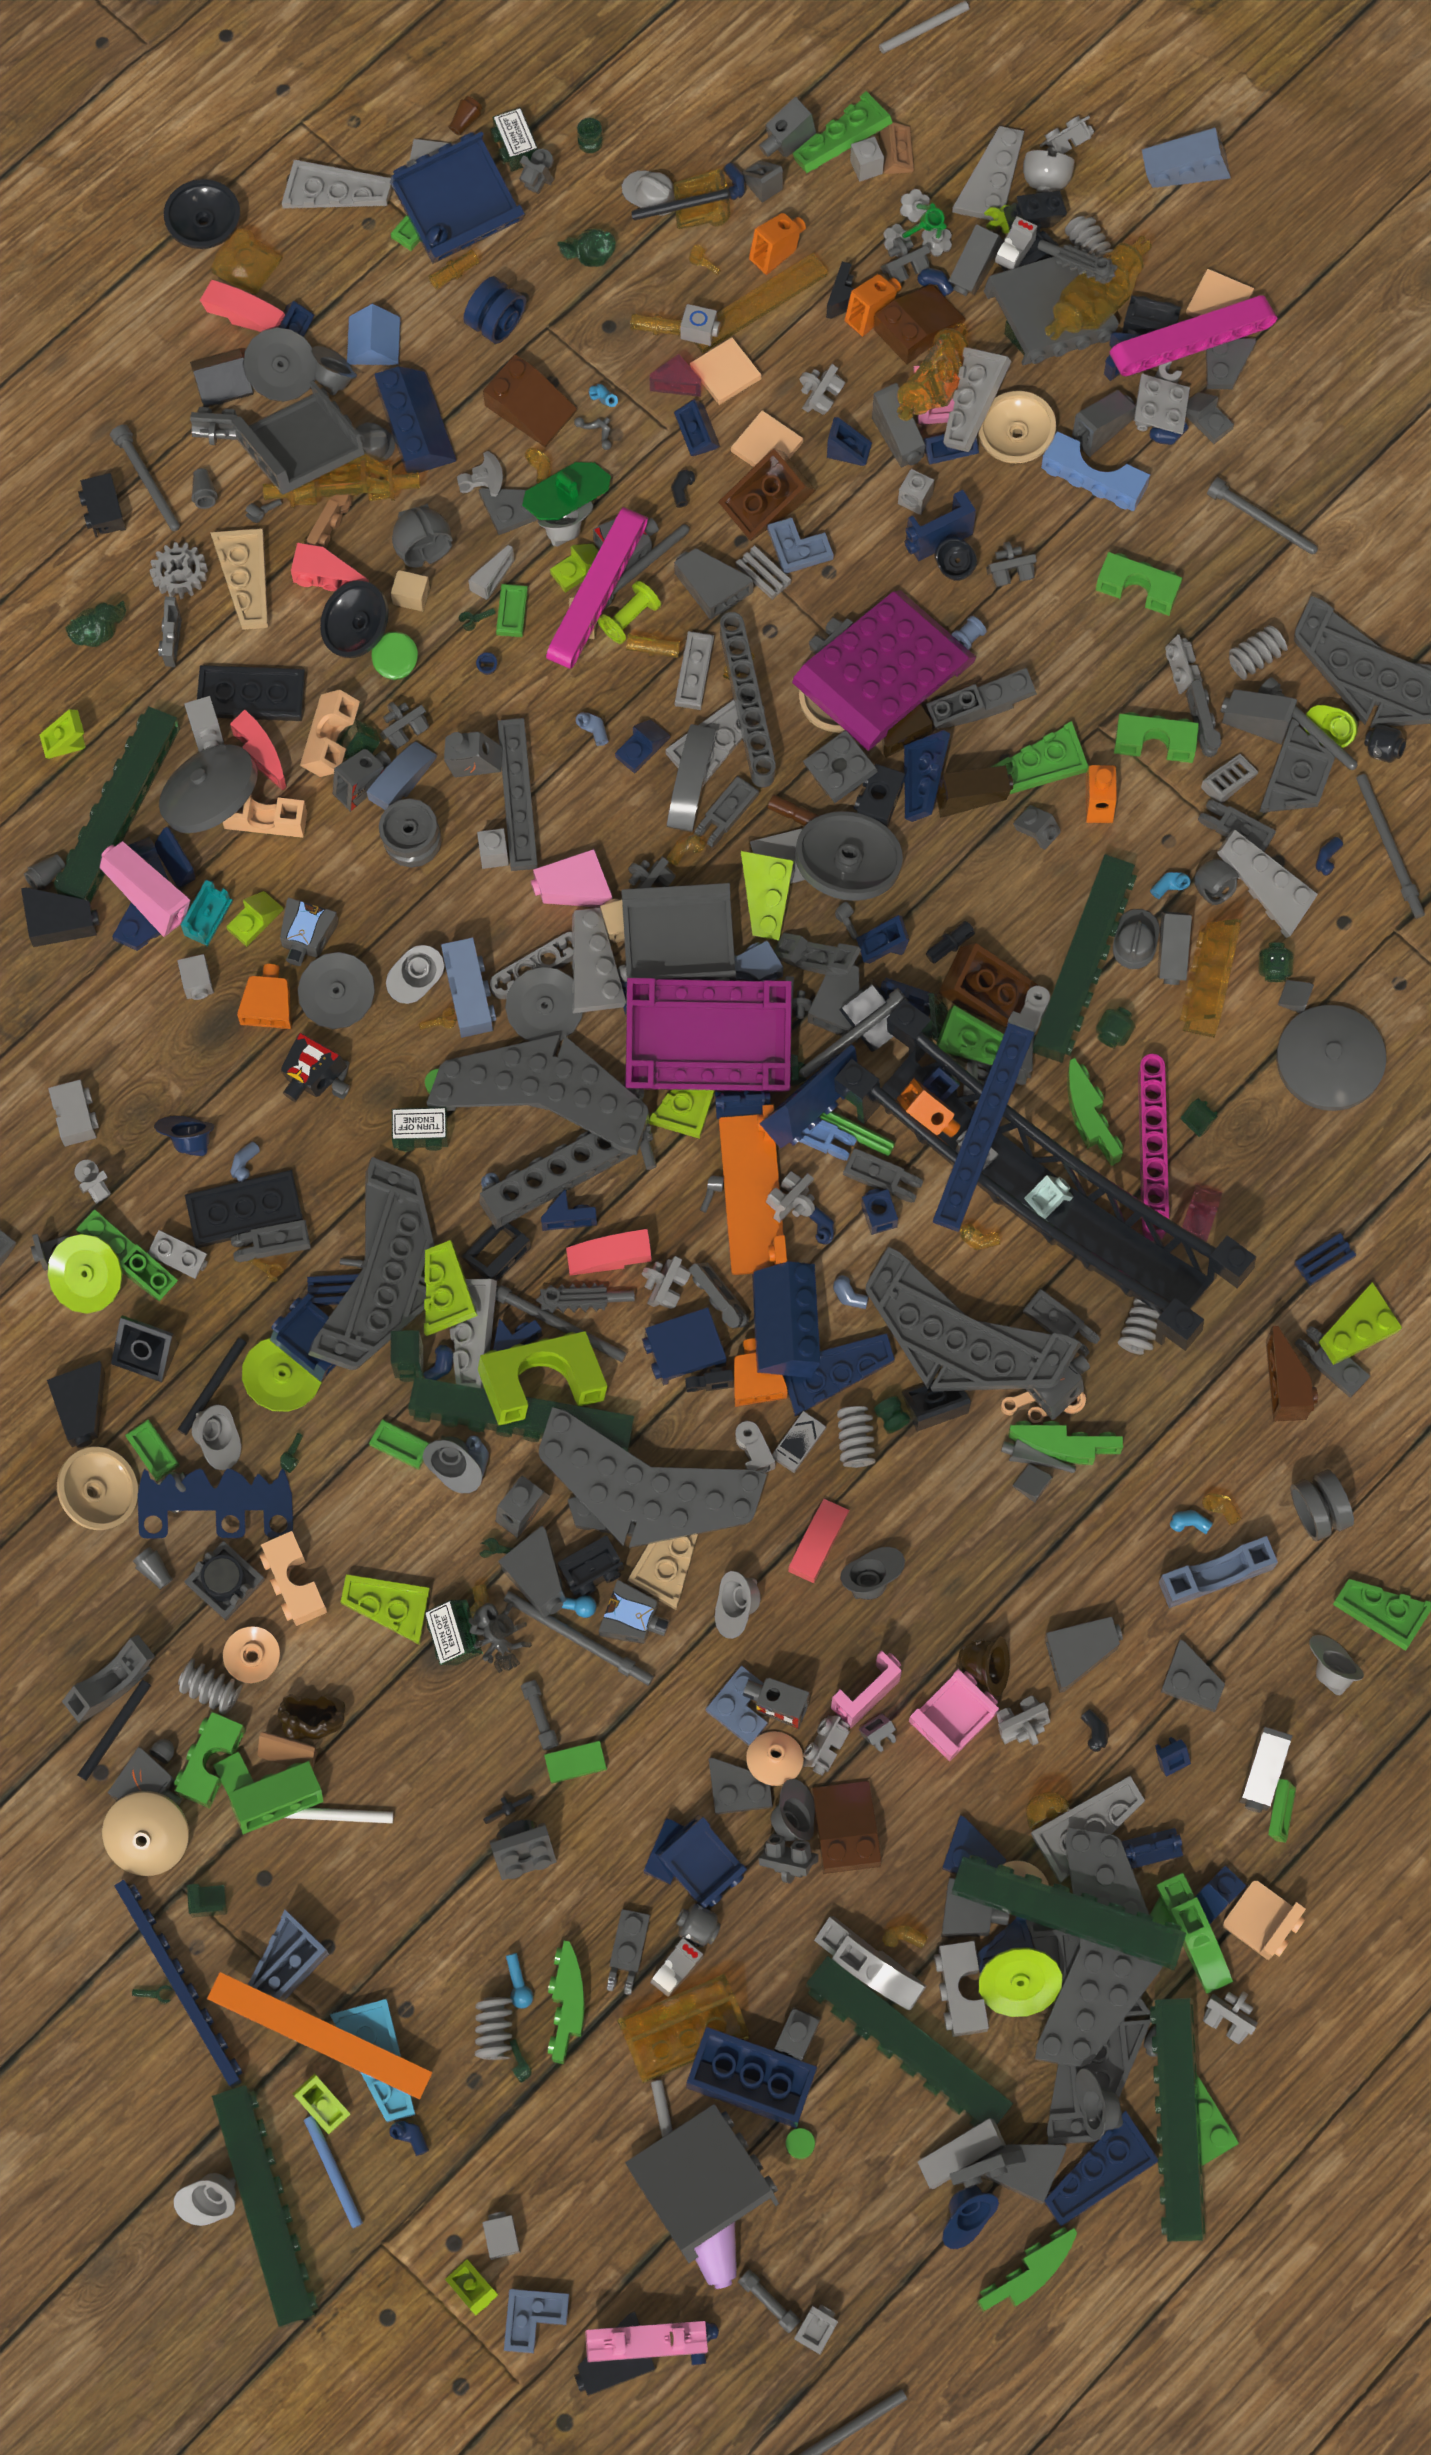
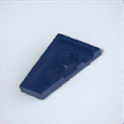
[904,730,950,822]

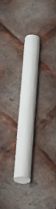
[285,1808,394,1823]

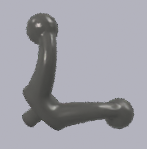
[574,417,612,450]

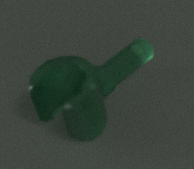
[459,608,496,631]
[280,1433,303,1473]
[479,1538,514,1558]
[132,1985,173,2005]
[510,2039,532,2083]

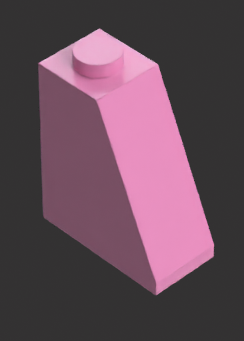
[530,849,612,907]

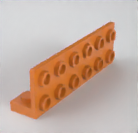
[719,1105,787,1275]

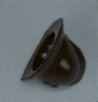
[958,1636,1010,1697]

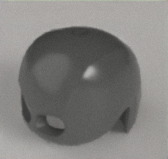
[1194,859,1239,905]

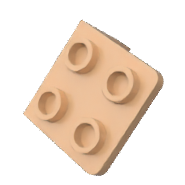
[1223,1881,1306,1961]

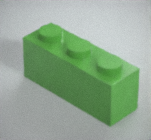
[228,1761,324,1834]

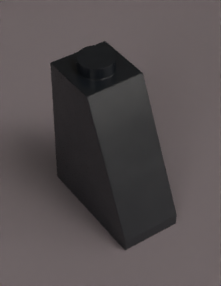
[21,887,100,947]
[47,1361,105,1448]
[574,2311,656,2396]

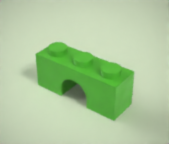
[1096,552,1182,616]
[1114,712,1199,763]
[174,1712,246,1809]

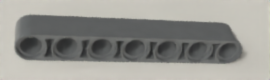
[720,612,775,787]

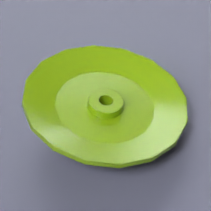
[47,1234,122,1314]
[242,1338,321,1412]
[979,1948,1062,2017]

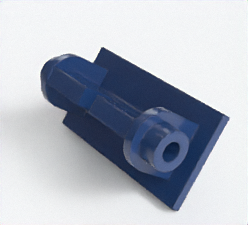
[880,978,937,1017]
[715,1091,771,1119]
[1121,1828,1183,1869]

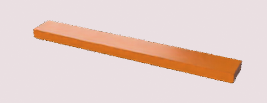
[207,1972,432,2100]

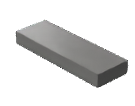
[675,631,714,710]
[918,2118,1006,2189]

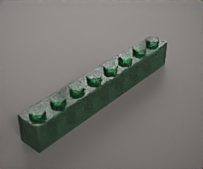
[54,706,180,904]
[1033,854,1137,1063]
[408,1377,635,1452]
[952,1855,1186,1970]
[806,1956,1013,2128]
[1150,1998,1206,2242]
[212,2085,319,2328]

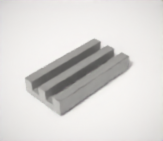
[736,546,791,600]

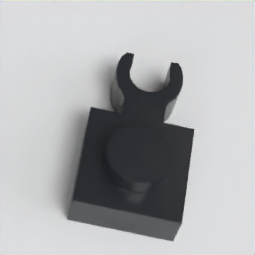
[685,1367,734,1393]

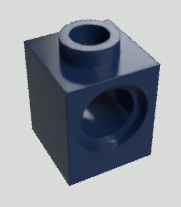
[861,1189,898,1235]

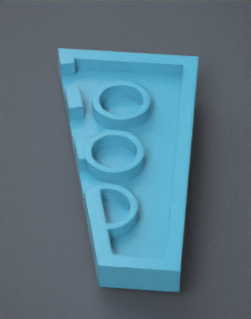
[330,1999,416,2122]

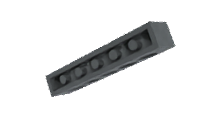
[479,1131,633,1229]

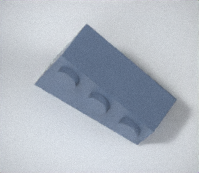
[441,938,496,1038]

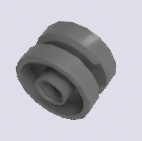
[378,799,442,868]
[1290,1469,1354,1542]

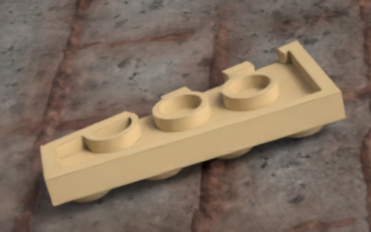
[210,529,268,630]
[627,1534,698,1610]

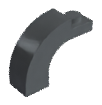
[62,1635,155,1723]

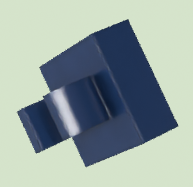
[1155,1737,1191,1777]

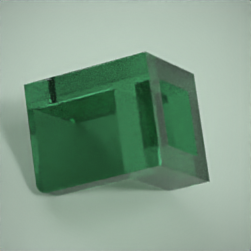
[338,719,380,759]
[187,1884,227,1918]

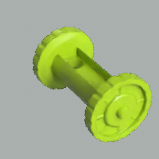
[598,581,661,644]

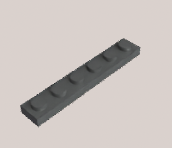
[498,718,538,871]

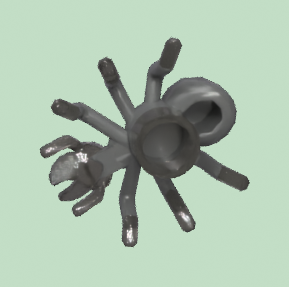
[468,1601,532,1673]

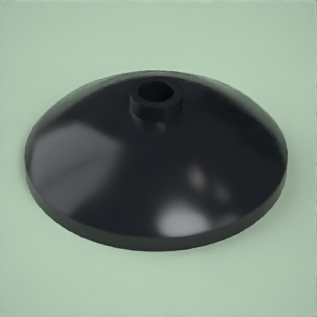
[164,179,241,249]
[320,581,389,658]

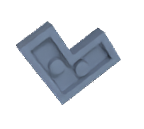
[767,518,833,574]
[706,1666,768,1746]
[504,2289,569,2353]

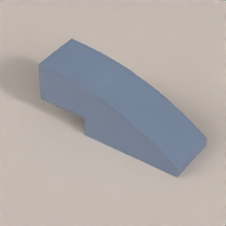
[367,741,437,810]

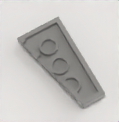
[953,126,1024,221]
[282,160,392,208]
[943,347,1011,452]
[665,697,765,787]
[1217,830,1318,938]
[572,908,626,1013]
[450,1279,497,1390]
[1031,1776,1145,1884]

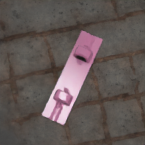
[585,2321,708,2362]

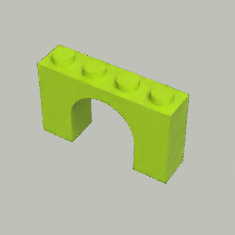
[477,1331,607,1425]

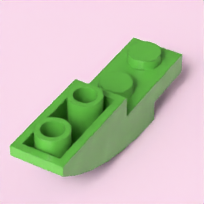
[1067,1058,1123,1166]
[76,1209,178,1302]
[1009,1421,1123,1465]
[1156,1873,1233,1994]
[548,1941,585,2064]
[977,2227,1077,2312]

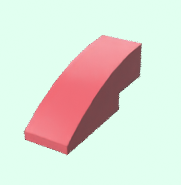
[200,280,285,332]
[230,710,286,790]
[566,1229,652,1275]
[789,1499,849,1583]

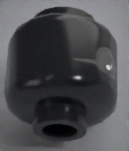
[1364,725,1406,763]

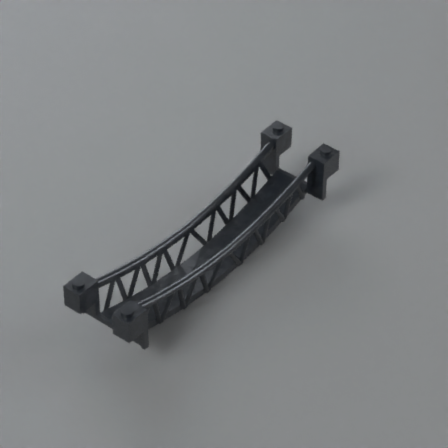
[834,999,1256,1351]

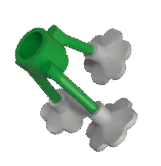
[883,189,952,257]

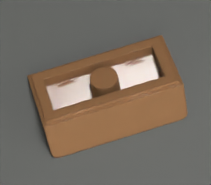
[879,122,914,174]
[258,1732,318,1770]

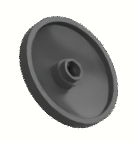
[159,744,257,833]
[795,812,903,901]
[1276,1005,1386,1111]

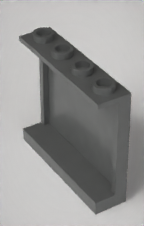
[984,249,1119,366]
[231,380,365,495]
[622,883,736,981]
[625,2104,779,2263]

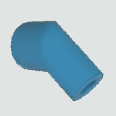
[589,384,618,407]
[1150,872,1191,899]
[1170,1510,1213,1535]

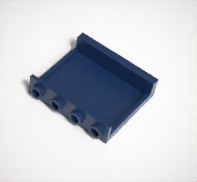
[390,132,525,264]

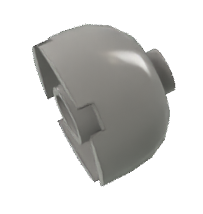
[1023,150,1074,193]

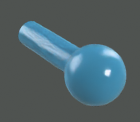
[562,1595,597,1618]
[506,1953,533,2009]

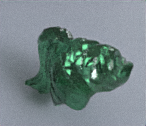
[557,228,616,267]
[65,601,126,647]

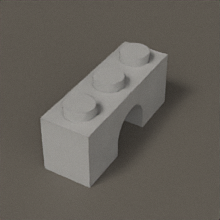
[934,1941,989,2037]

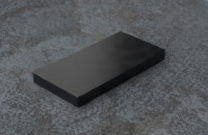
[197,665,306,721]
[185,1170,303,1248]

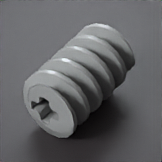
[1064,216,1116,260]
[1229,625,1288,680]
[1118,1298,1160,1355]
[837,1406,876,1468]
[178,1658,242,1715]
[475,1997,513,2060]

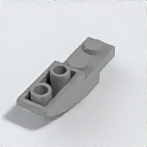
[814,1916,927,2010]

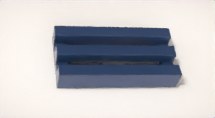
[1294,1233,1356,1286]
[307,1274,359,1306]

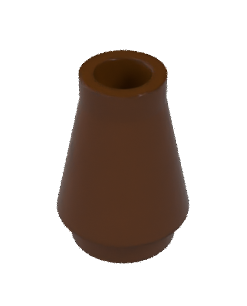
[448,96,483,136]

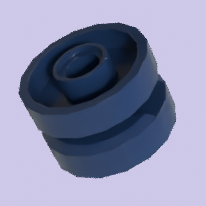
[463,276,526,344]

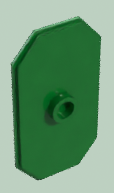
[522,462,611,520]

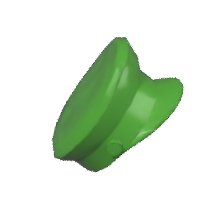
[372,631,418,680]

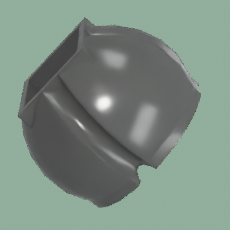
[392,504,453,567]

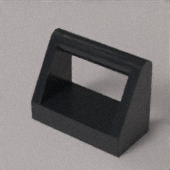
[461,1223,531,1282]

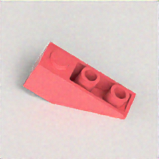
[291,543,369,591]

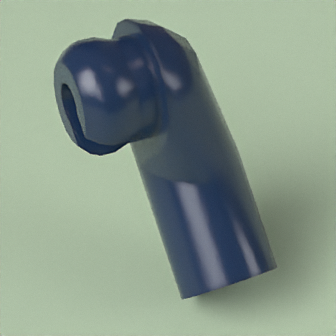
[724,163,745,200]
[917,268,954,297]
[808,1205,834,1245]
[423,1345,453,1385]

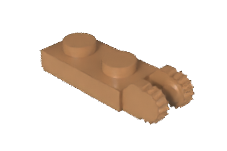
[306,485,352,549]

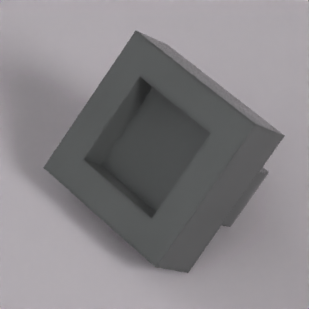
[858,1713,896,1752]

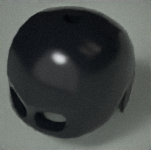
[934,537,978,581]

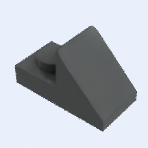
[1186,392,1234,444]

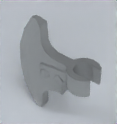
[457,451,503,496]

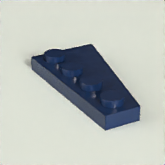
[783,1334,895,1417]
[1044,2111,1159,2227]

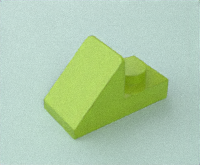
[550,544,599,593]
[39,709,85,758]
[226,891,284,947]
[293,2073,350,2134]
[445,2259,498,2316]

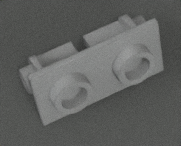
[1040,116,1094,157]
[1165,635,1203,694]
[148,1230,207,1279]
[803,1716,850,1776]

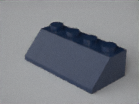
[374,366,457,476]
[759,1044,858,1149]
[752,1261,820,1378]
[686,2027,817,2128]

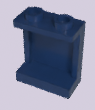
[904,490,976,562]
[270,1293,337,1382]
[642,1308,726,1386]
[655,1815,747,1908]

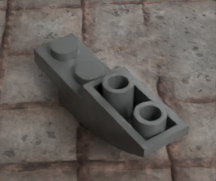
[927,668,1037,729]

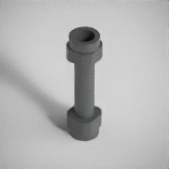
[521,1680,559,1750]
[738,2269,801,2334]

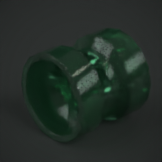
[577,118,603,153]
[873,1396,911,1434]

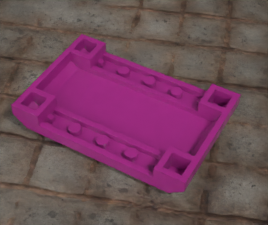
[792,590,976,751]
[625,978,791,1091]

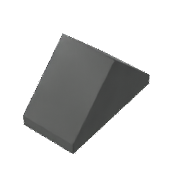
[741,160,783,203]

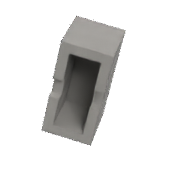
[184,696,225,752]
[48,1080,99,1146]

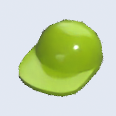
[1304,705,1358,748]

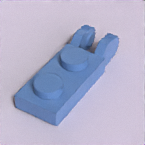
[799,1120,857,1161]

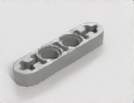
[490,932,573,999]

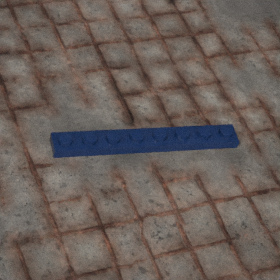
[933,1023,1034,1232]
[114,1880,243,2089]

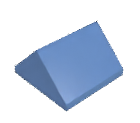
[347,304,400,365]

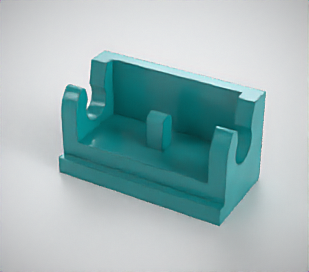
[181,880,233,946]

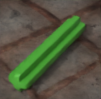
[819,1111,895,1156]

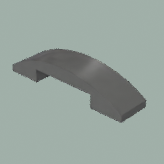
[667,724,717,833]
[774,933,861,976]

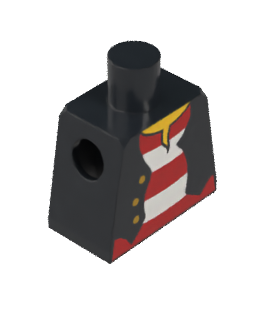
[281,1033,348,1102]

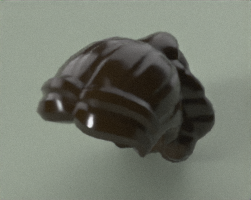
[277,1694,346,1740]

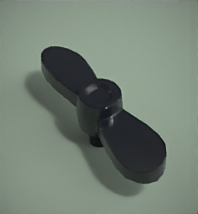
[483,1794,534,1824]

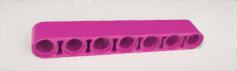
[1110,295,1277,376]
[546,507,648,669]
[1138,1054,1169,1241]

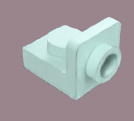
[1024,1175,1073,1219]

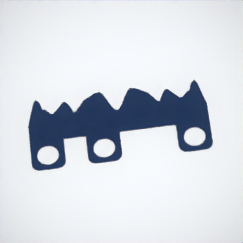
[138,1468,293,1538]

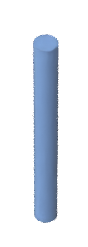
[304,2116,363,2228]

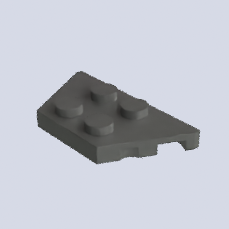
[1260,719,1335,813]

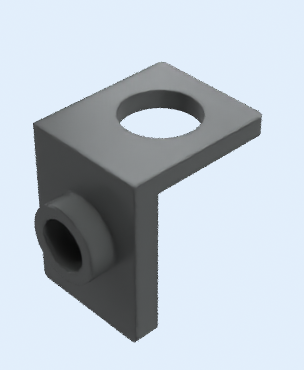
[31,1234,69,1271]

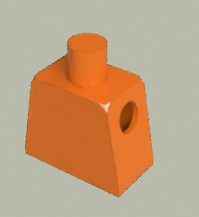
[749,213,806,275]
[845,274,901,337]
[1086,765,1116,823]
[237,964,292,1029]
[897,1078,961,1138]
[734,1338,788,1407]

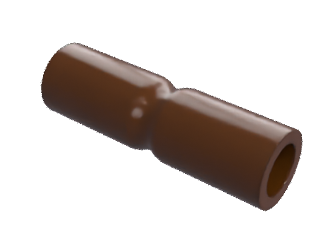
[767,794,820,826]

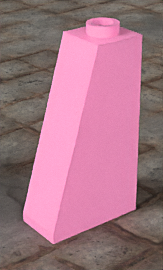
[100,841,190,937]

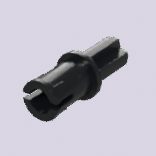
[926,921,975,964]

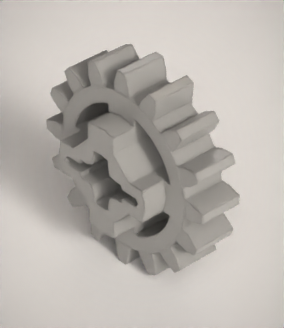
[150,542,208,599]

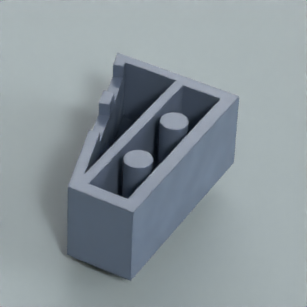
[1142,128,1231,188]
[248,1910,329,2002]

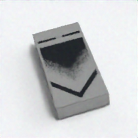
[772,1411,826,1473]

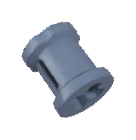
[952,616,987,650]

